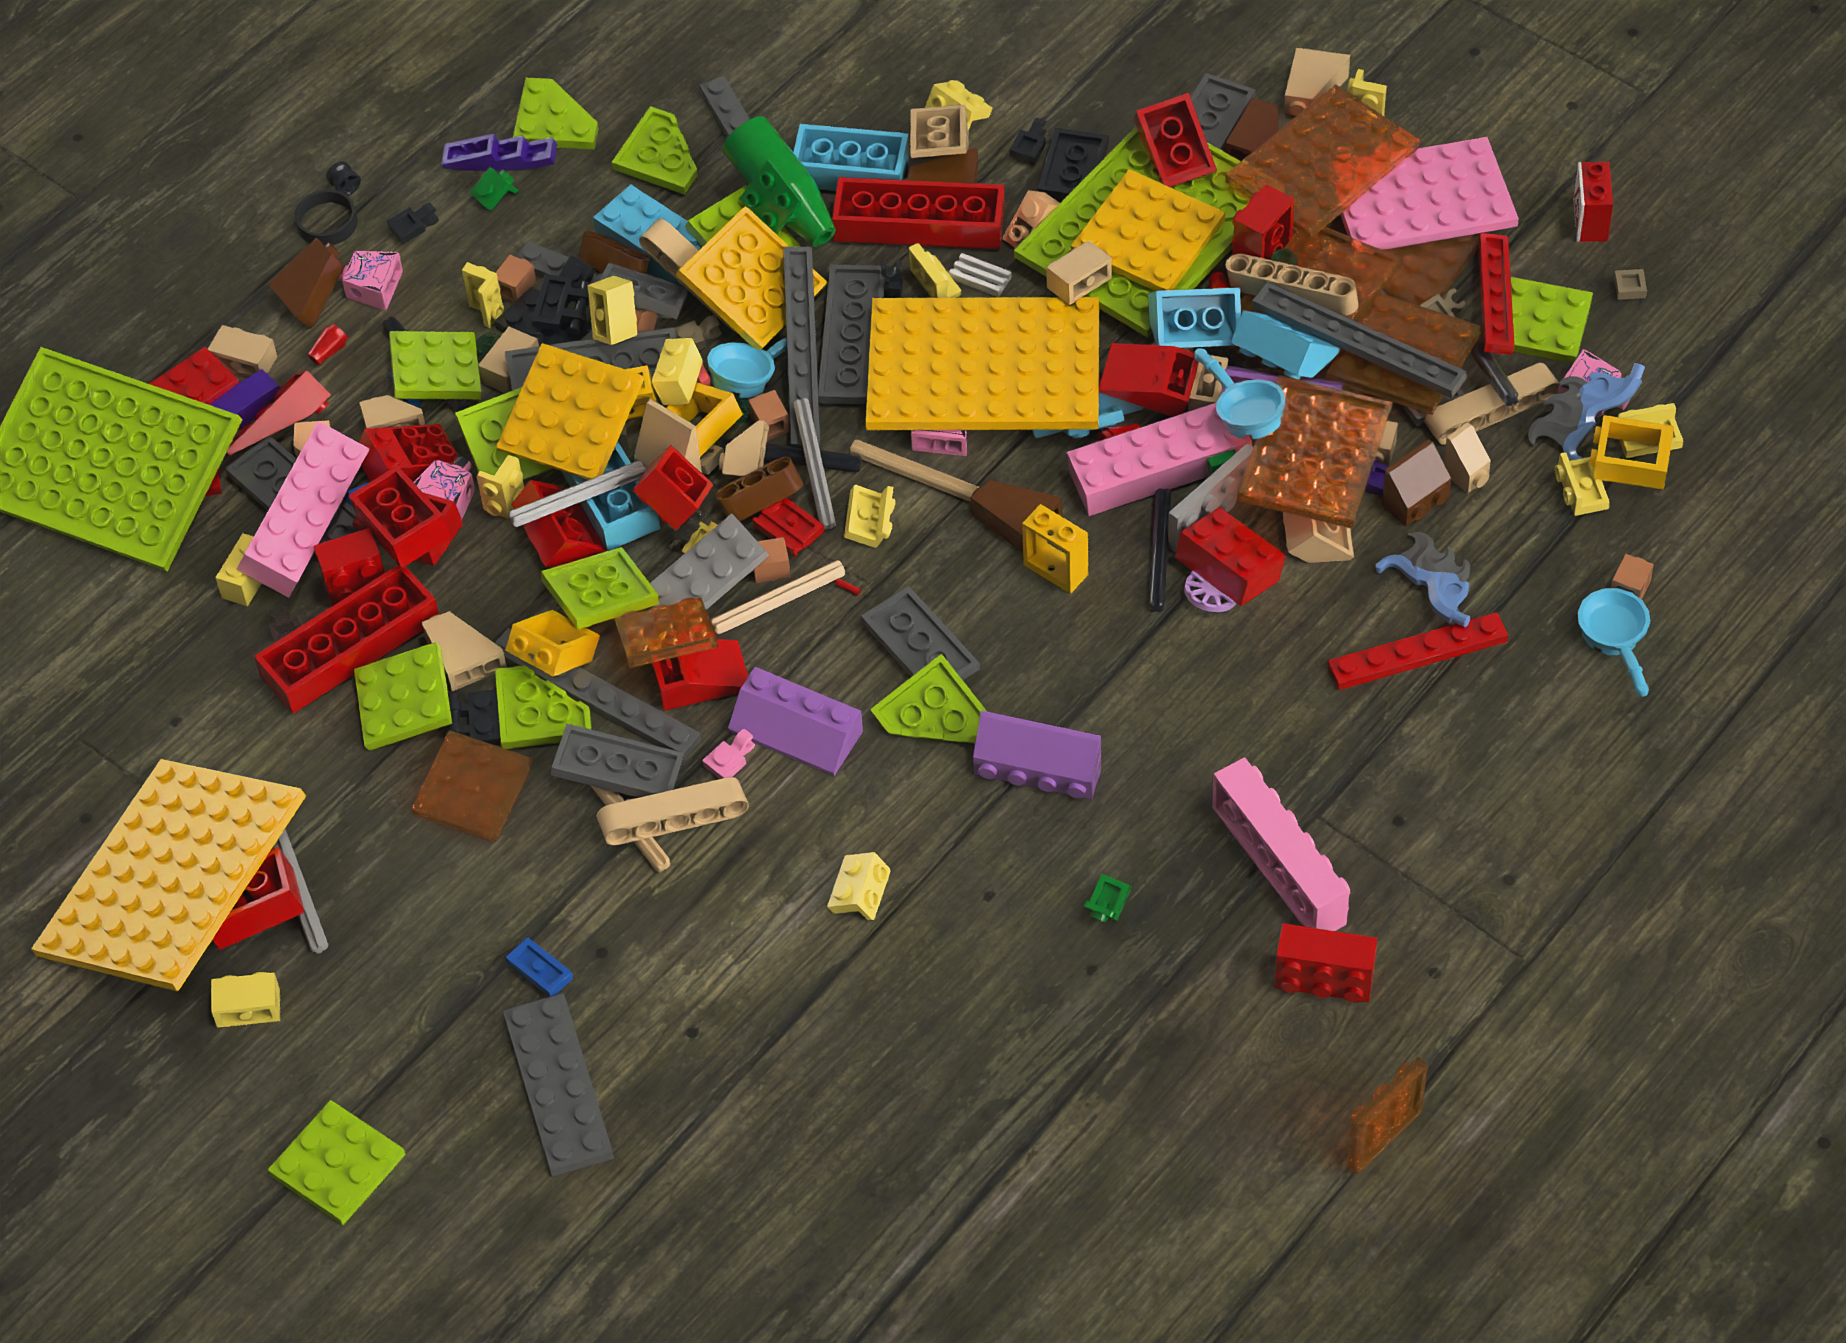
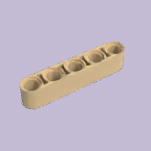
[639,219,736,332]
[1226,254,1359,315]
[1424,363,1559,445]
[596,777,749,845]

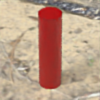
[835,578,861,596]

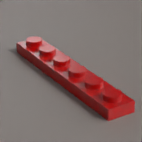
[1478,233,1515,355]
[1328,612,1509,690]

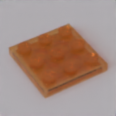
[614,598,718,668]
[411,730,533,842]
[1348,1057,1428,1174]

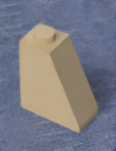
[1284,48,1350,118]
[422,611,507,691]

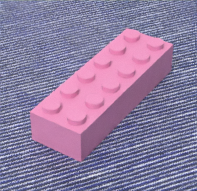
[1067,403,1252,516]
[236,421,369,598]
[1212,757,1350,931]

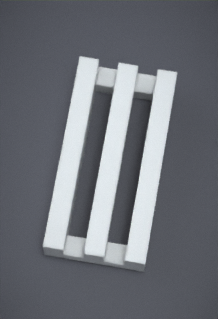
[949,253,1011,297]

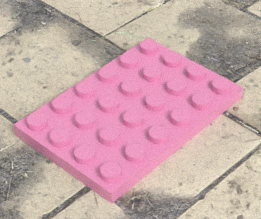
[1325,137,1519,255]

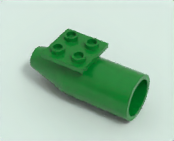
[722,116,836,247]

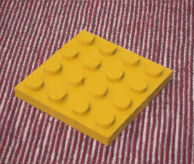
[1071,169,1226,291]
[676,206,828,351]
[496,343,645,480]

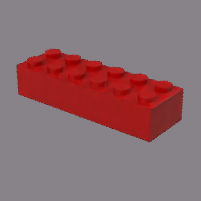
[832,177,1005,249]
[254,565,439,714]

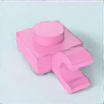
[702,729,755,779]

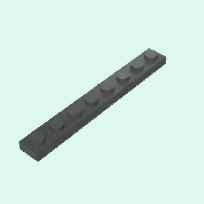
[699,76,798,237]
[783,247,820,449]
[1252,282,1467,398]
[495,628,702,761]

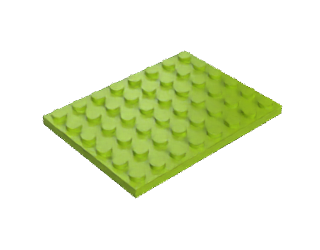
[1014,127,1285,338]
[0,347,242,572]

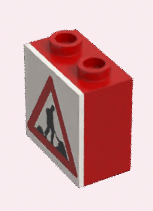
[1573,162,1613,242]

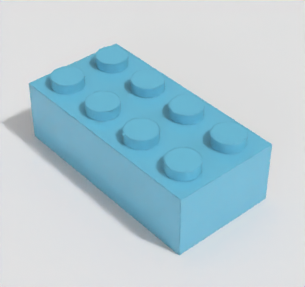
[794,124,910,191]
[593,185,702,286]
[561,441,661,551]

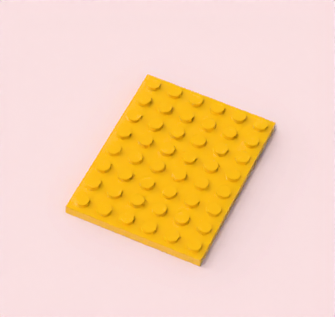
[866,297,1099,430]
[31,759,306,991]

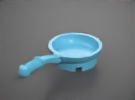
[707,331,816,398]
[1194,348,1285,439]
[1578,588,1650,697]

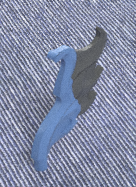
[1528,363,1645,461]
[1376,532,1470,627]

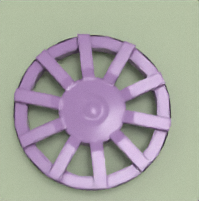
[1184,571,1237,612]

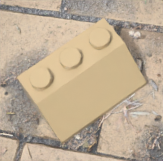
[1279,465,1354,563]

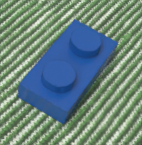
[506,937,573,997]

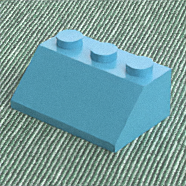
[1148,288,1241,348]
[1231,310,1340,380]

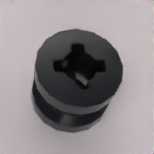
[326,161,361,196]

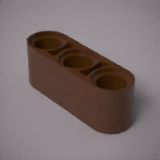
[578,231,650,274]
[715,457,803,521]

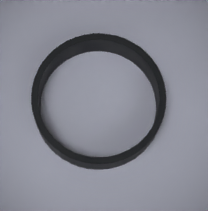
[295,190,358,245]

